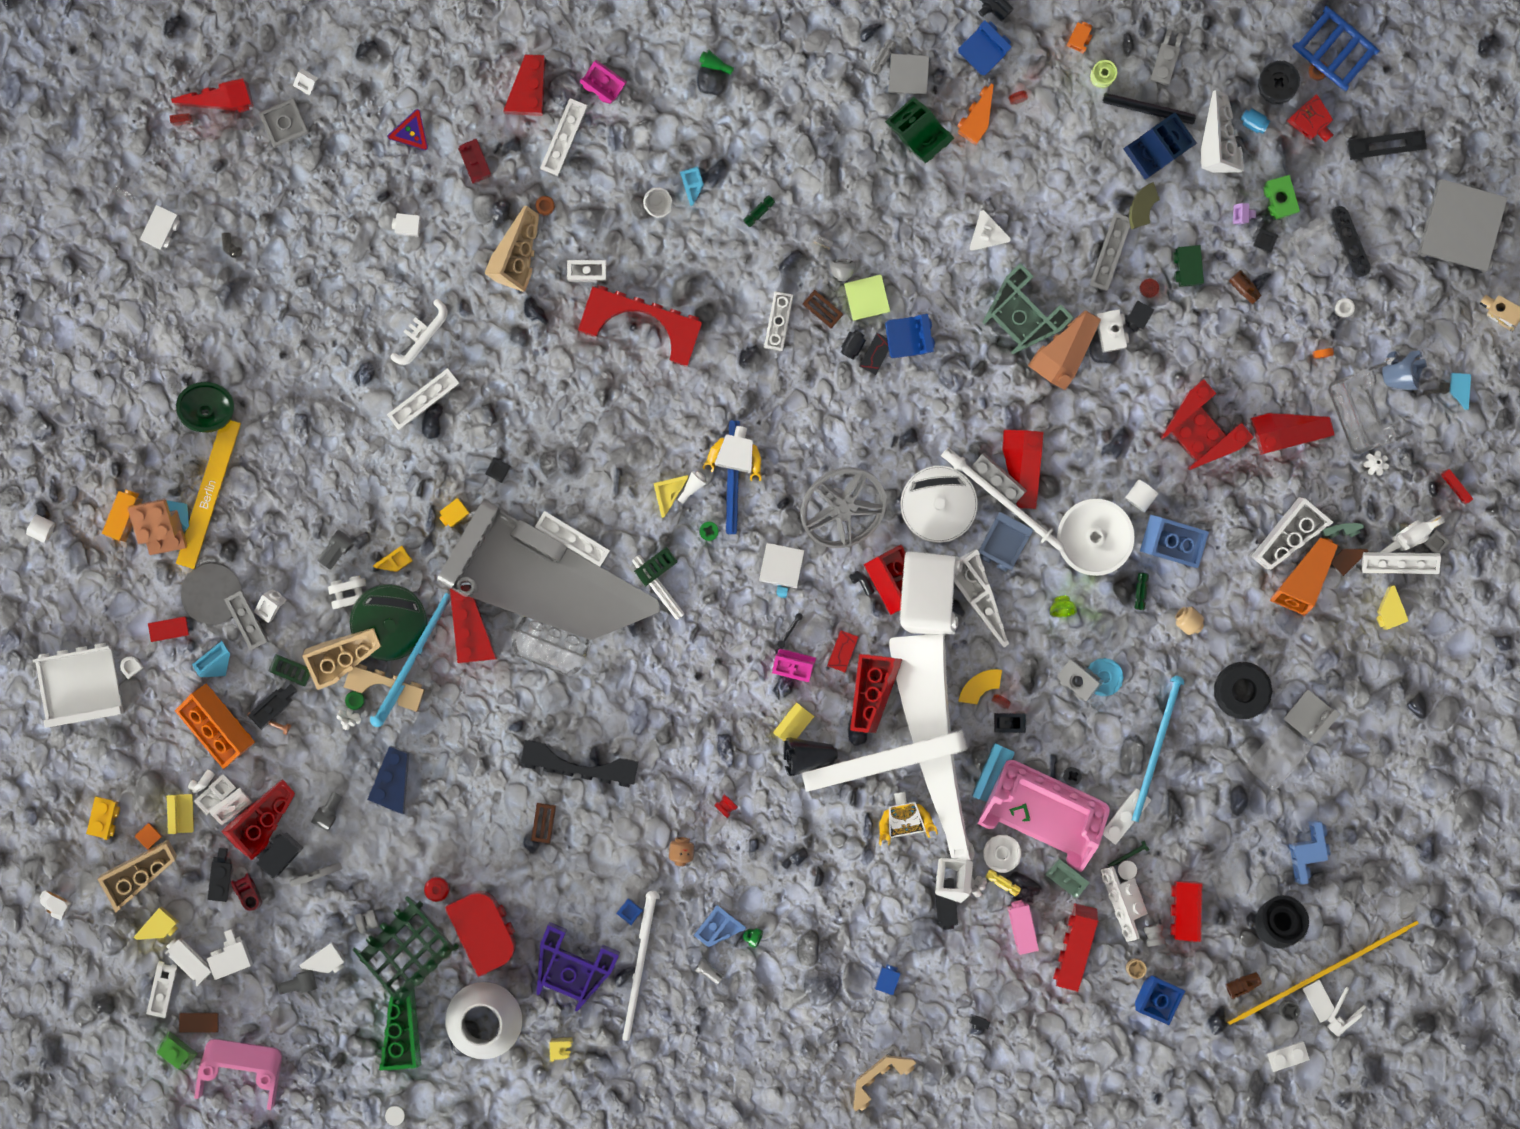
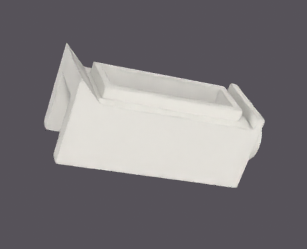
[165,938,212,987]

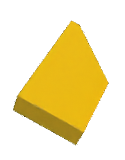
[373,545,413,572]

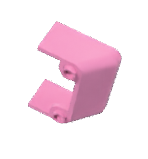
[194,1039,282,1110]

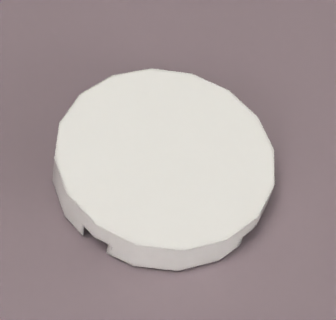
[983,834,1021,873]

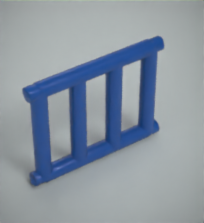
[1292,6,1380,92]

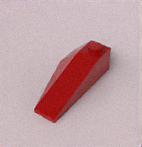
[171,78,254,112]
[1002,430,1044,509]

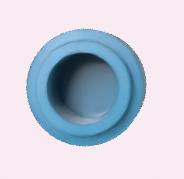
[1240,108,1270,134]

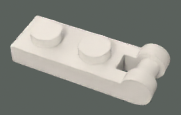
[146,961,178,1018]

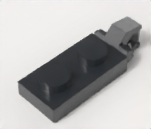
[248,684,297,730]
[207,848,232,902]

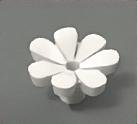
[1364,451,1389,476]
[337,708,362,730]
[970,876,987,897]

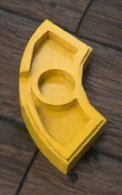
[958,669,1002,705]

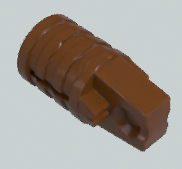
[1228,270,1262,304]
[1225,972,1262,1000]

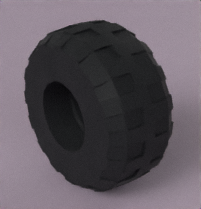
[1214,662,1273,719]

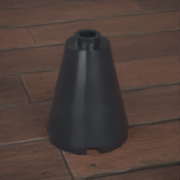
[783,738,838,776]

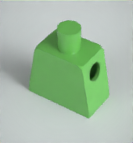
[157,1031,198,1069]

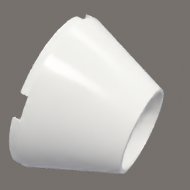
[445,982,522,1059]

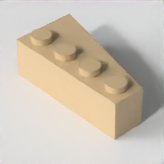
[98,840,177,912]

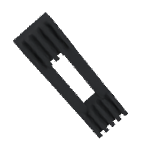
[1348,130,1427,160]

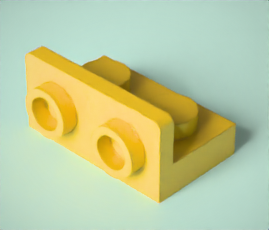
[86,796,120,840]

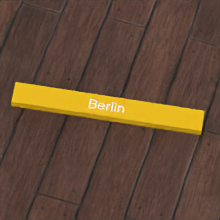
[175,420,241,569]

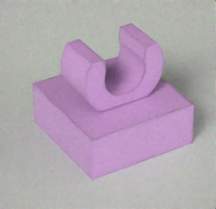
[1233,203,1256,225]

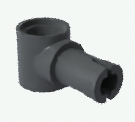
[311,792,343,832]
[277,970,317,995]

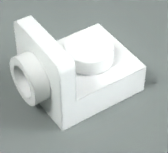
[254,589,286,623]

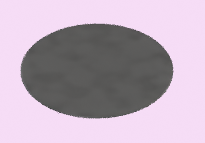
[181,564,242,625]

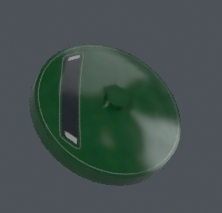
[349,584,427,661]

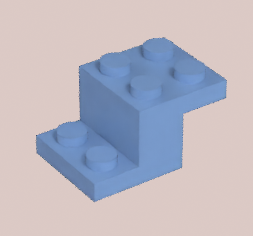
[1289,820,1330,884]

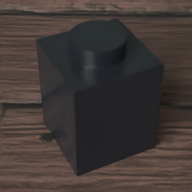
[1125,300,1154,332]

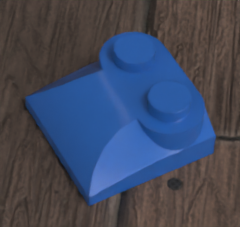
[1135,976,1185,1025]

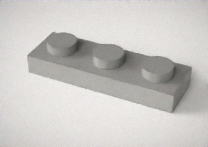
[970,453,1027,504]
[224,590,268,650]

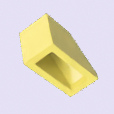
[1376,585,1409,630]
[134,907,179,940]

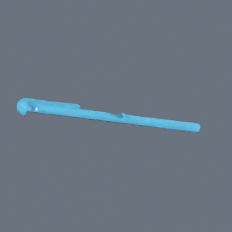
[370,593,451,727]
[1132,676,1185,822]

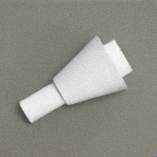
[677,471,707,504]

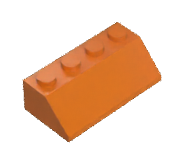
[175,683,255,770]

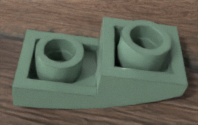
[1320,523,1364,539]

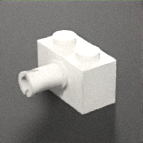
[1095,309,1129,353]

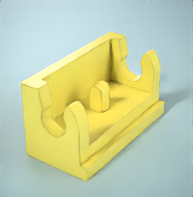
[549,1037,573,1062]

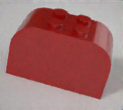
[445,891,516,977]

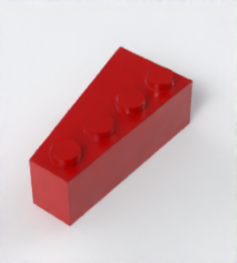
[450,585,497,663]
[850,654,903,733]
[1053,903,1098,992]

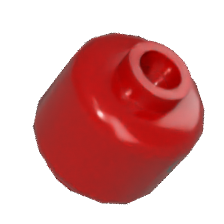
[424,876,450,902]

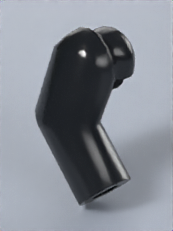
[849,571,875,596]

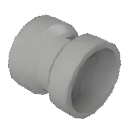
[355,909,379,933]
[1143,924,1166,946]

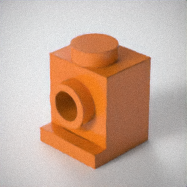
[1066,22,1093,54]

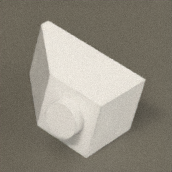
[299,942,346,973]

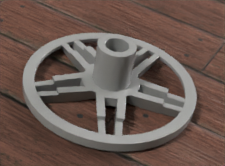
[801,467,886,548]

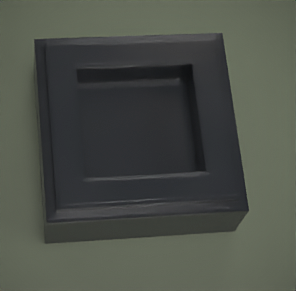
[1253,228,1278,253]
[485,458,511,483]

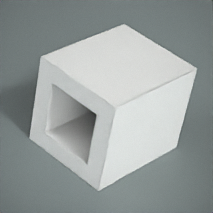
[392,213,421,237]

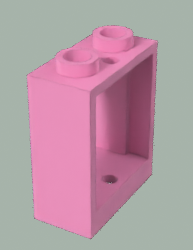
[1007,900,1039,955]

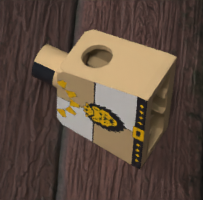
[1480,295,1520,332]

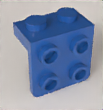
[958,20,1012,76]
[885,314,935,358]

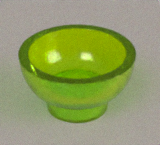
[1049,595,1077,617]

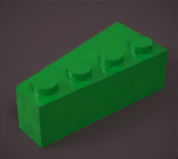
[379,988,422,1071]

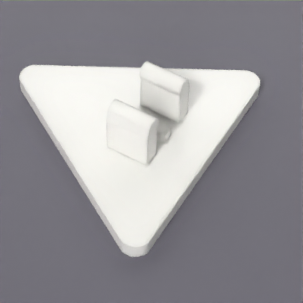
[969,210,1011,251]

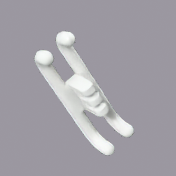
[390,299,448,365]

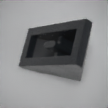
[994,713,1026,733]

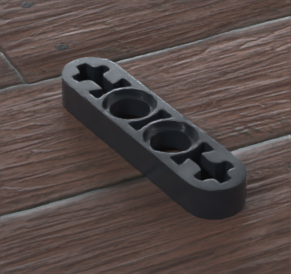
[1330,206,1371,277]

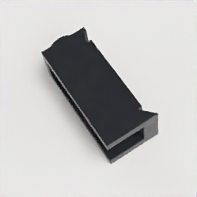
[932,878,958,930]

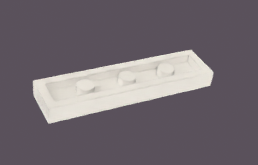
[540,98,588,177]
[387,368,460,430]
[535,511,610,567]
[1362,552,1441,574]

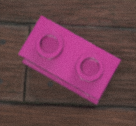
[772,648,816,683]

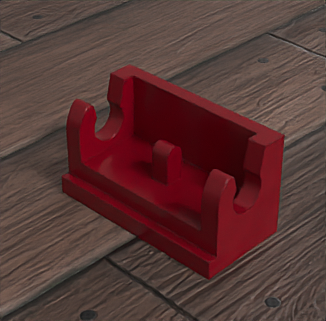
[458,138,492,184]

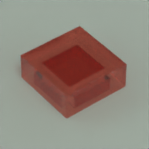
[169,113,192,126]

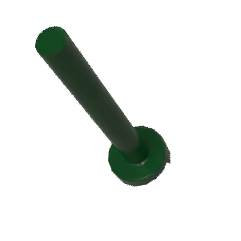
[1107,840,1150,867]

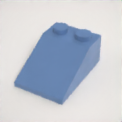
[1140,515,1209,568]

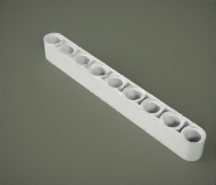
[801,731,968,792]

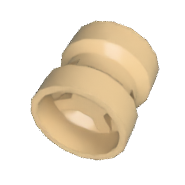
[1126,958,1147,979]

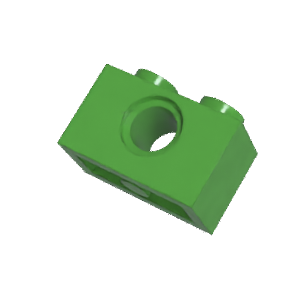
[1263,175,1300,220]

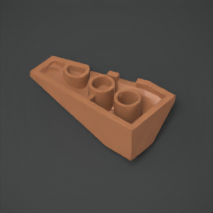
[1028,310,1101,390]

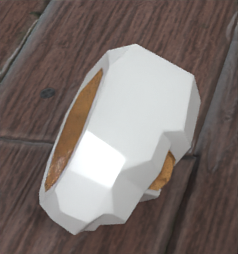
[40,890,71,921]

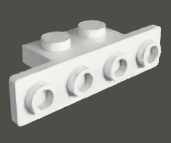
[1100,866,1148,942]

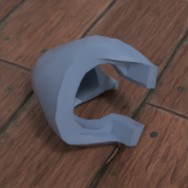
[1382,350,1427,390]

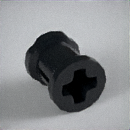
[1063,767,1082,785]

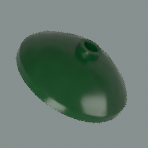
[176,382,234,433]

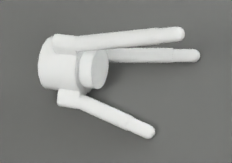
[1328,987,1366,1036]

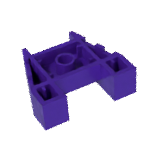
[536,922,620,1011]

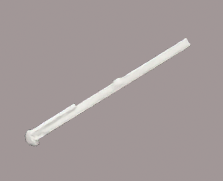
[622,890,660,1041]

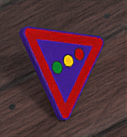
[387,109,428,150]

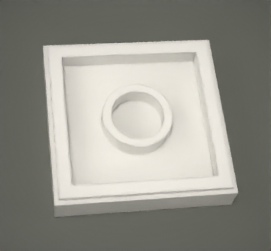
[759,543,804,589]

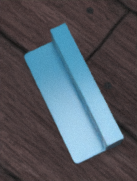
[971,743,1015,802]

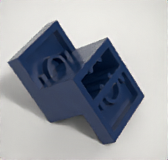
[1123,112,1197,180]

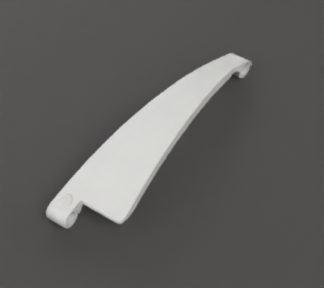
[889,634,974,860]

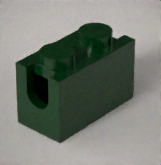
[1173,245,1204,287]

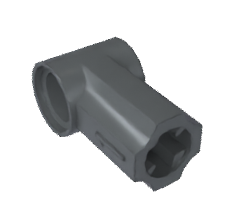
[317,530,354,570]

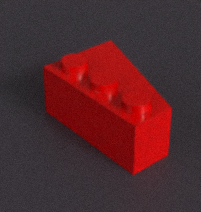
[503,54,546,116]

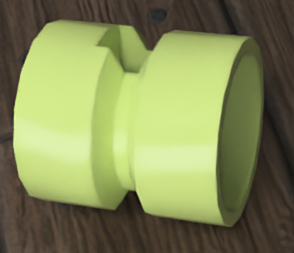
[1090,60,1117,89]

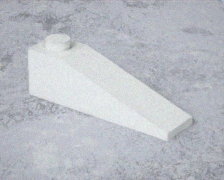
[1201,90,1244,173]

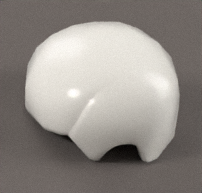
[643,187,672,218]

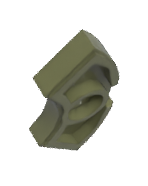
[1129,182,1160,230]

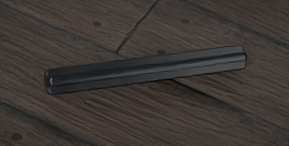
[1102,93,1196,125]

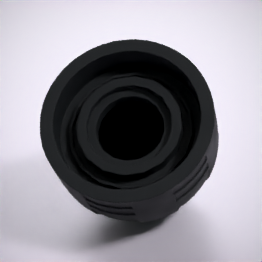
[1255,895,1309,949]

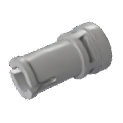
[695,958,724,985]

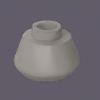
[830,259,856,281]

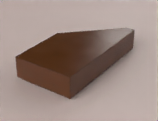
[1331,549,1369,576]

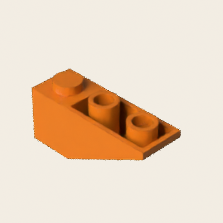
[957,83,994,146]

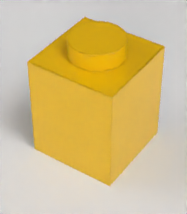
[439,498,470,527]

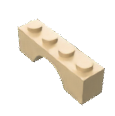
[344,663,426,712]

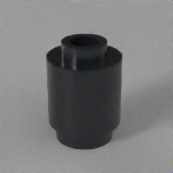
[840,330,866,360]

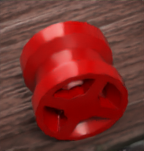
[714,794,738,818]

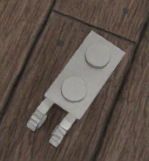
[1150,29,1183,86]

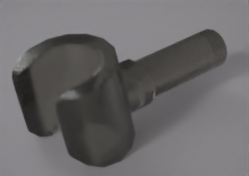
[1423,382,1450,395]

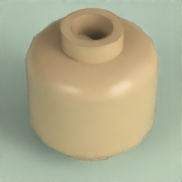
[1175,607,1204,635]

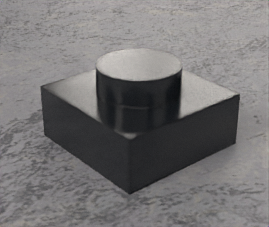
[969,1014,990,1031]

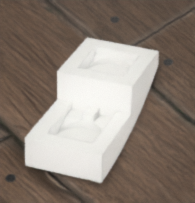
[194,774,236,816]

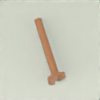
[248,712,291,735]

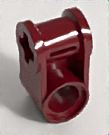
[231,873,262,911]

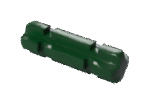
[743,195,775,227]
[1134,573,1149,610]

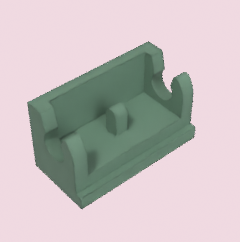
[1045,858,1090,898]

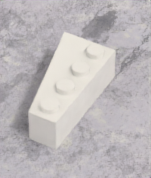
[1251,497,1334,570]

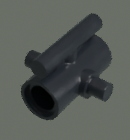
[978,0,1014,22]

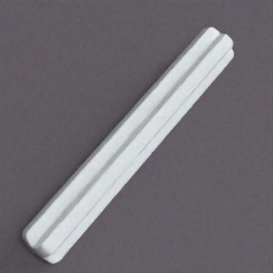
[632,555,684,620]

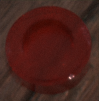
[1008,90,1029,105]
[1139,278,1159,298]
[991,694,1011,709]

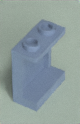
[978,512,1034,572]

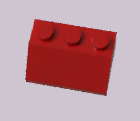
[863,545,906,615]
[1170,881,1202,942]

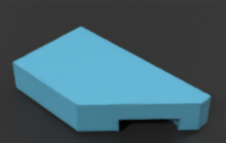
[680,167,704,206]
[1450,373,1471,410]

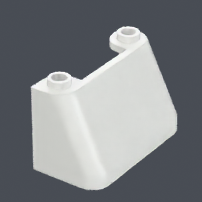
[900,552,962,634]

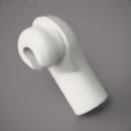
[188,769,215,793]

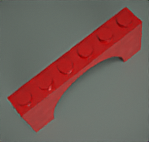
[578,285,702,367]

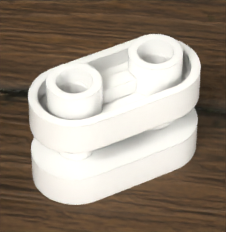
[328,575,367,609]

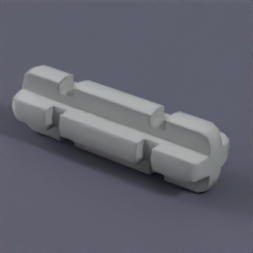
[870,39,896,75]

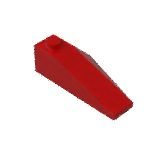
[1251,413,1335,455]
[221,779,295,860]

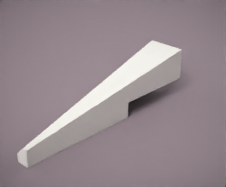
[954,549,1009,647]

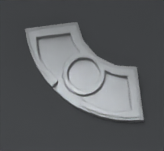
[289,862,342,887]

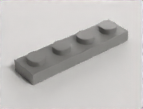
[1089,213,1130,292]

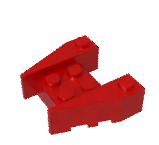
[1161,379,1254,470]

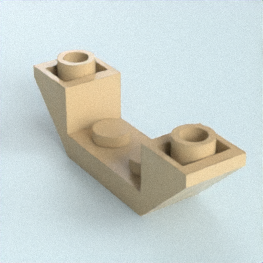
[853,1055,916,1111]

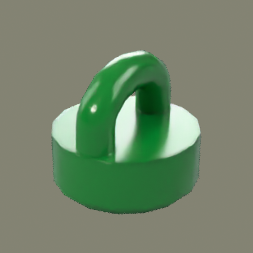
[743,928,763,948]

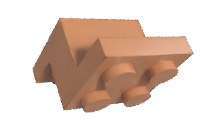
[128,499,187,555]

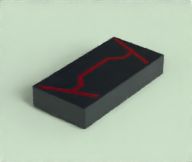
[859,333,889,375]

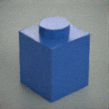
[874,964,901,995]

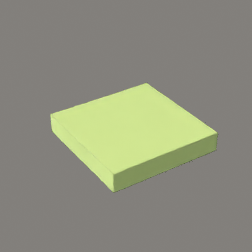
[844,275,890,321]

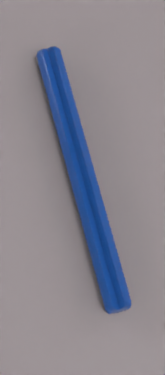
[726,420,740,535]

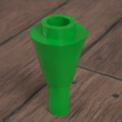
[699,49,734,74]

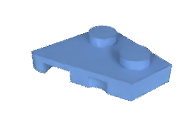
[694,905,746,947]

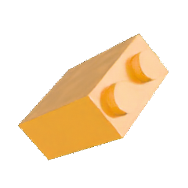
[101,489,143,542]

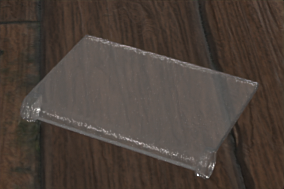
[1245,723,1312,792]

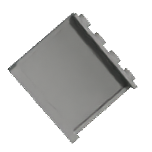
[1417,179,1509,273]

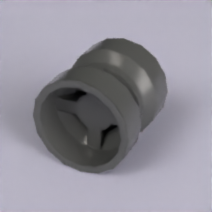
[1278,1000,1300,1021]

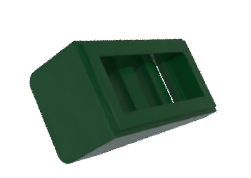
[634,547,677,587]
[268,654,310,687]

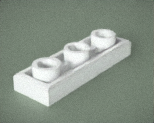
[764,291,793,352]

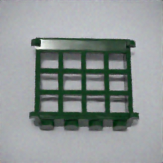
[352,896,459,1005]

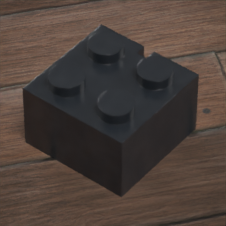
[256,833,303,879]

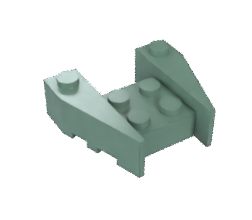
[982,263,1074,354]

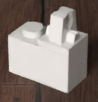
[207,928,253,980]

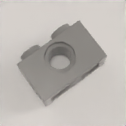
[1057,657,1104,701]

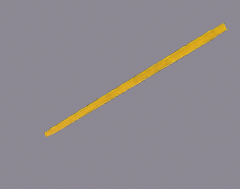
[1228,920,1419,1025]

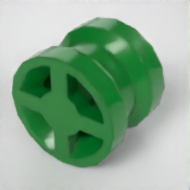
[699,522,719,541]

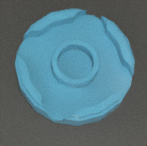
[1088,658,1124,696]

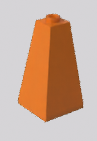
[1270,537,1338,616]

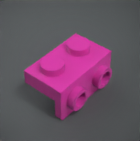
[580,60,627,104]

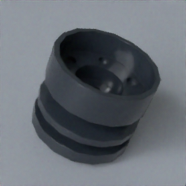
[1258,60,1300,104]

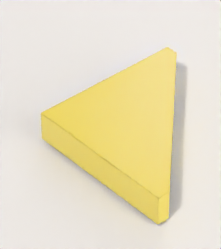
[653,475,689,518]

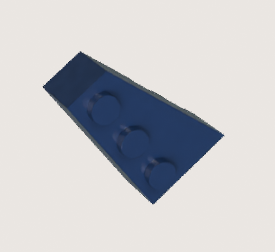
[367,746,409,815]

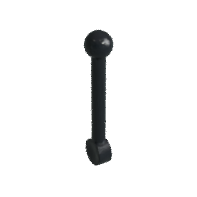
[777,613,803,648]

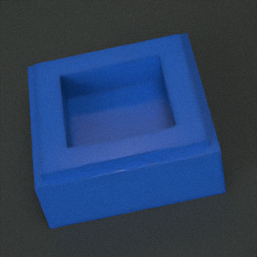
[616,898,643,925]

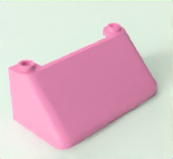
[977,760,1110,872]

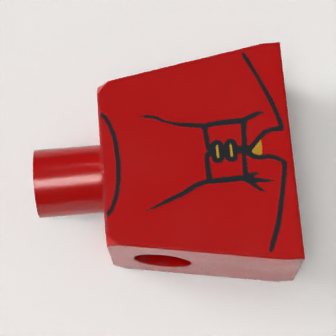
[1287,94,1334,142]

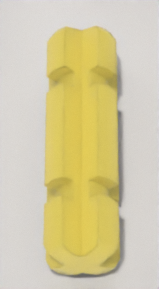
[985,869,1021,896]

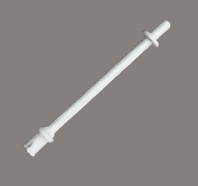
[941,447,1064,550]

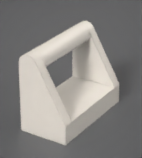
[935,858,973,903]

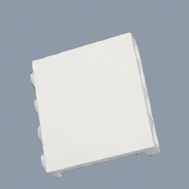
[33,643,124,728]

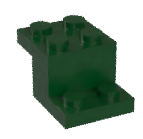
[885,97,954,164]

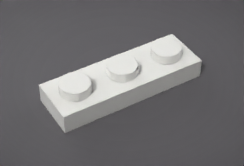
[1103,788,1151,845]

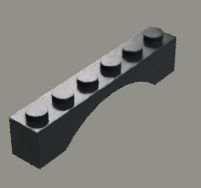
[521,740,639,787]

